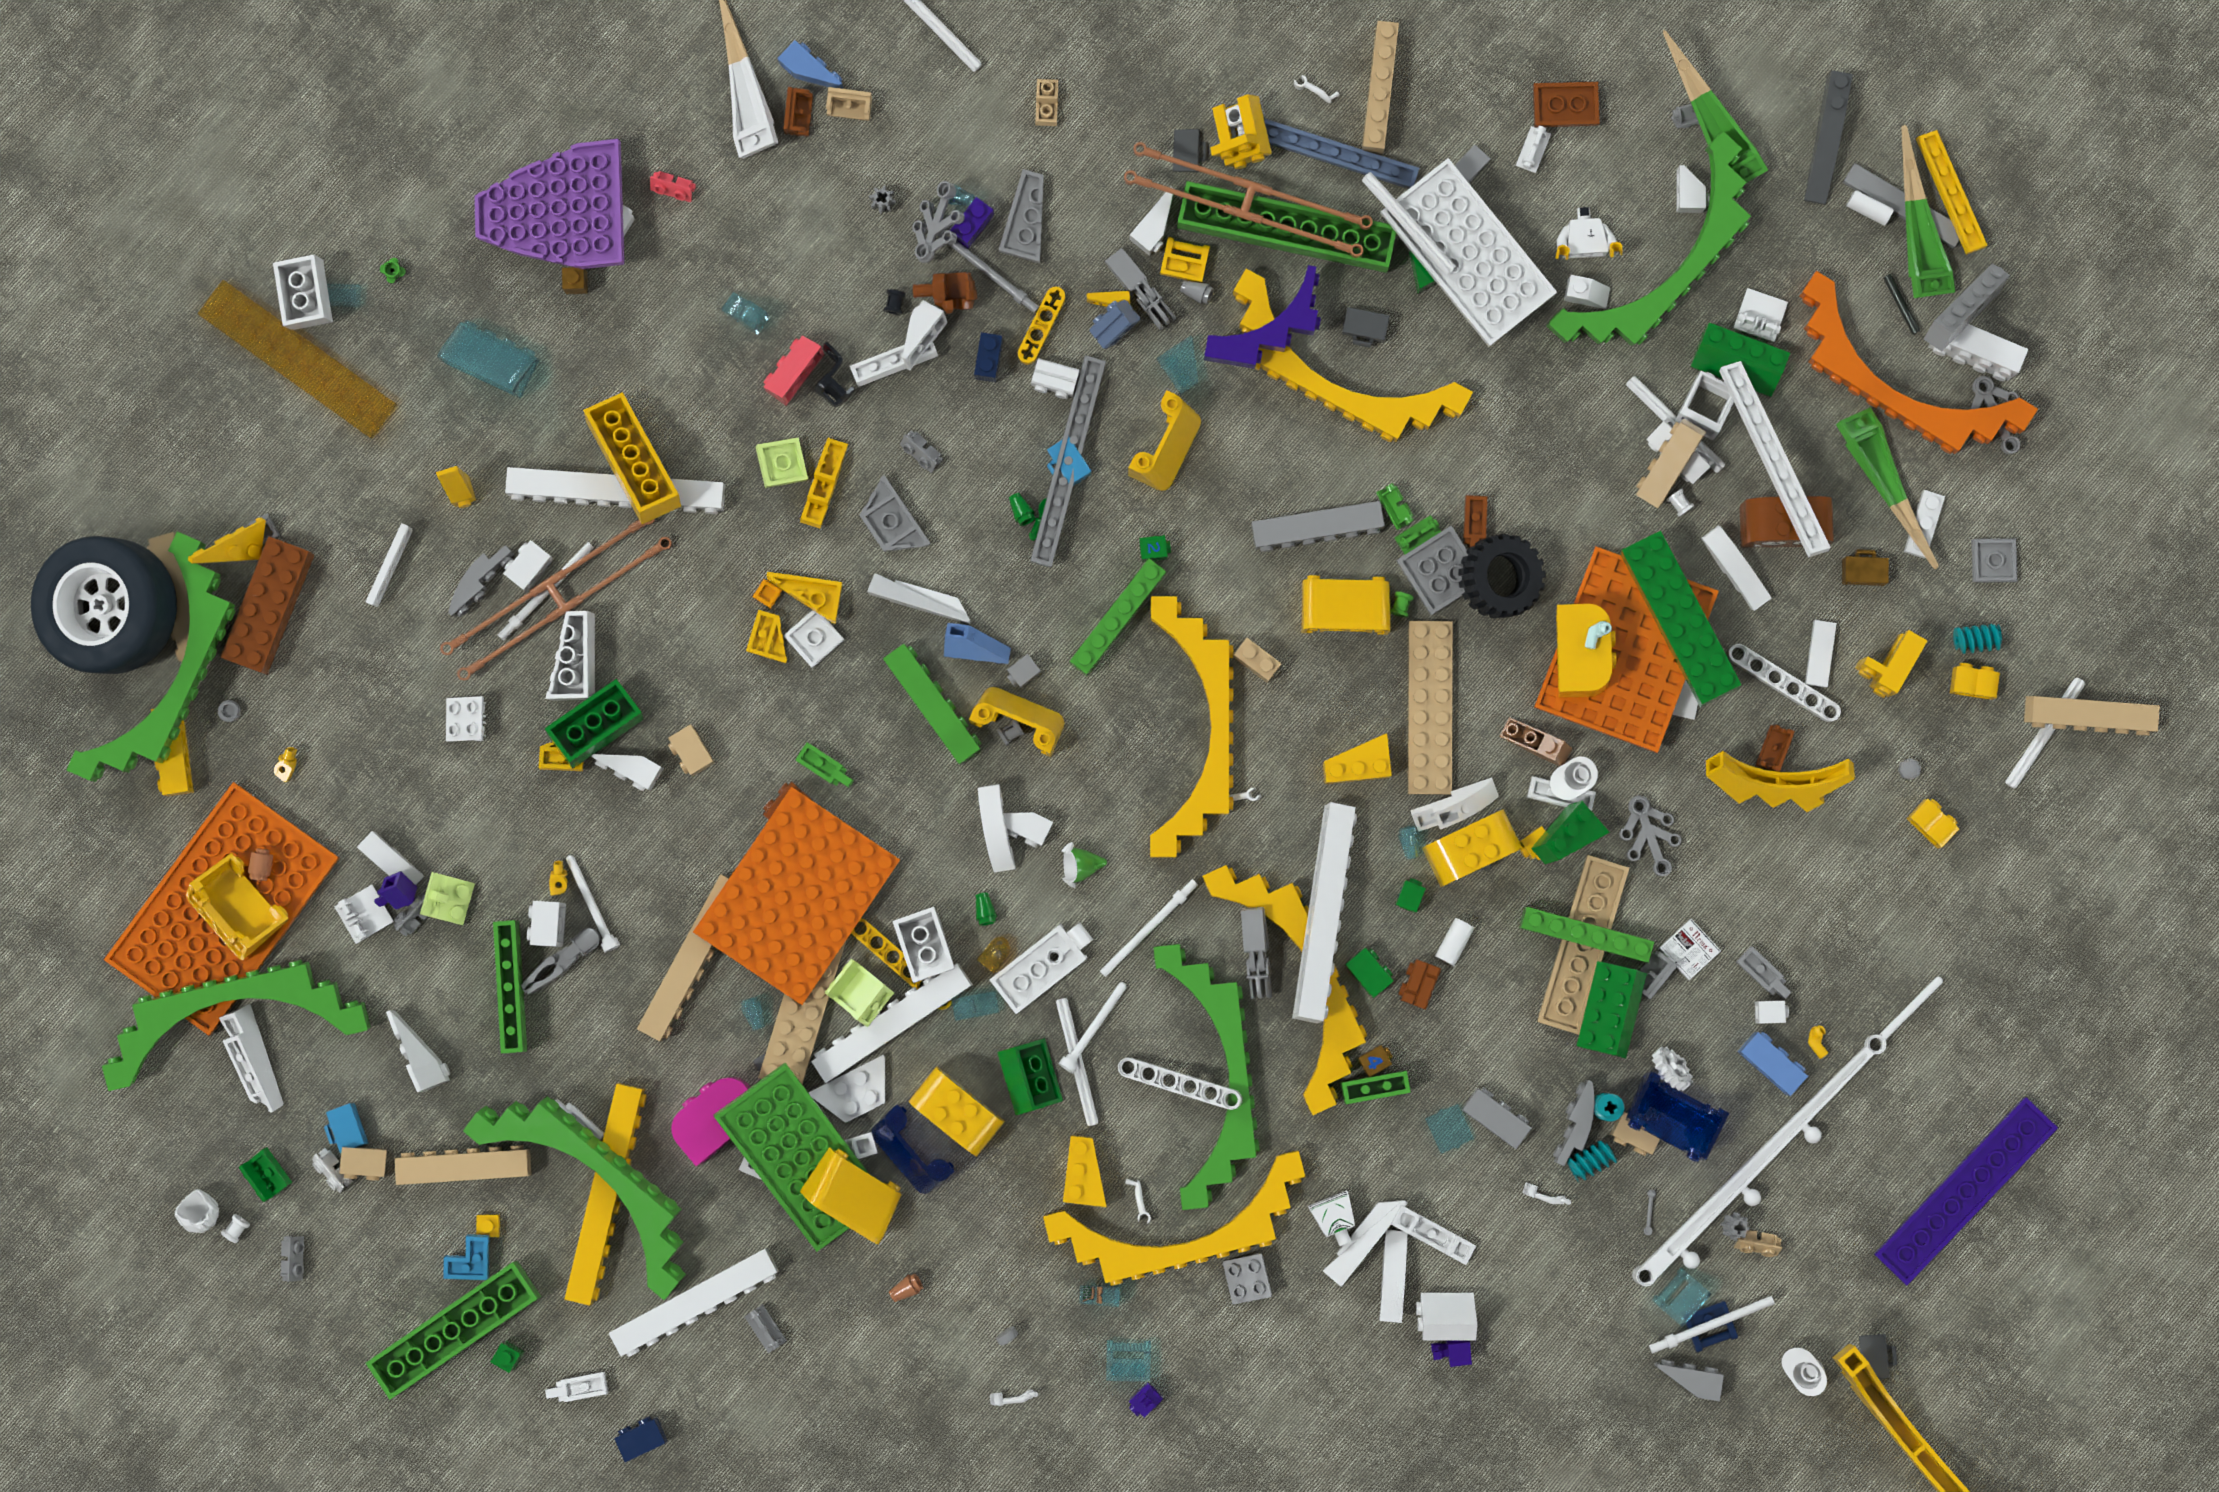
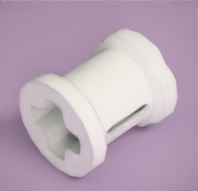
[1666,489,1695,517]
[221,1214,250,1243]

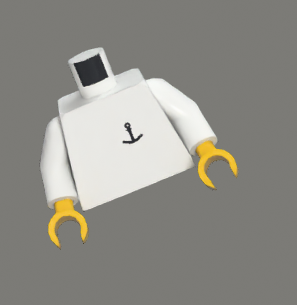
[1555,207,1623,260]

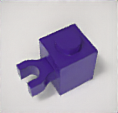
[374,871,418,910]
[1431,1340,1472,1367]
[1129,1381,1163,1418]

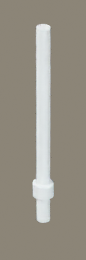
[498,542,594,641]
[1100,879,1198,977]
[1649,1296,1775,1354]

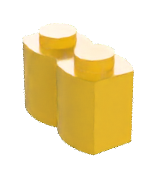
[1950,663,2000,700]
[1906,799,1959,848]

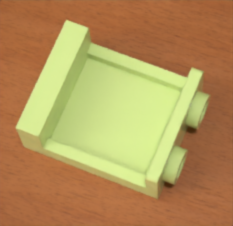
[825,959,895,1027]

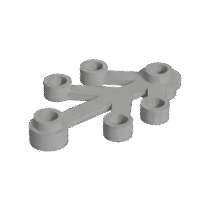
[912,181,964,263]
[1970,376,2020,455]
[1619,795,1682,877]

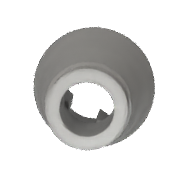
[1180,280,1214,304]

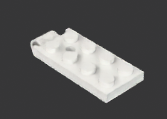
[989,923,1094,1014]

